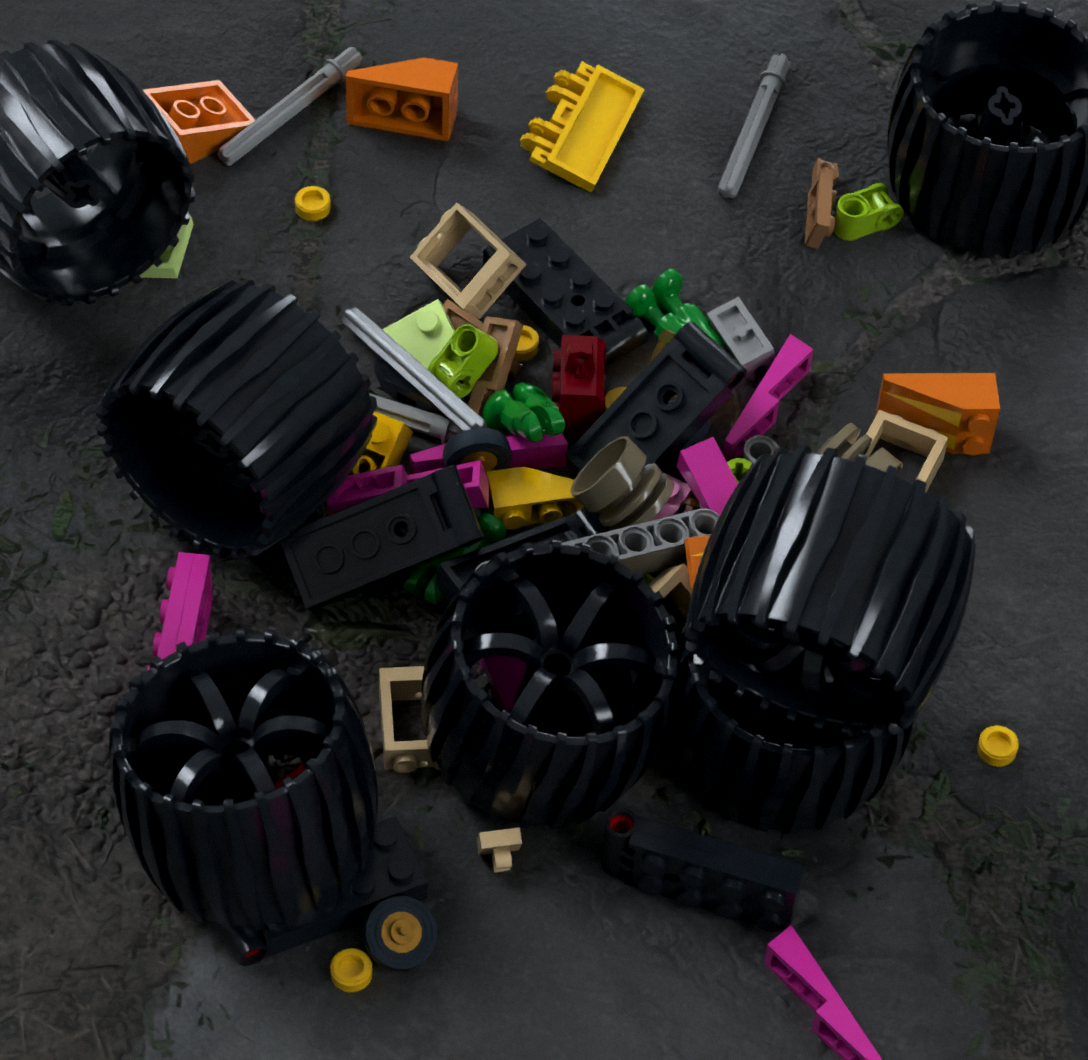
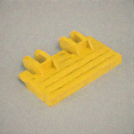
[520,61,645,193]

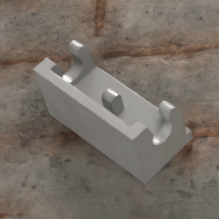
[707,297,776,381]

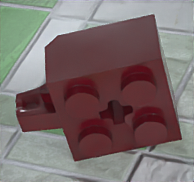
[552,335,606,440]

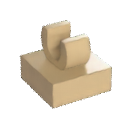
[476,827,522,873]

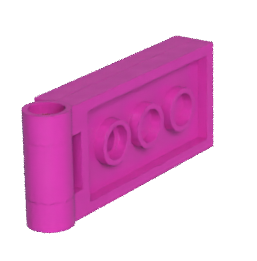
[147,552,214,671]

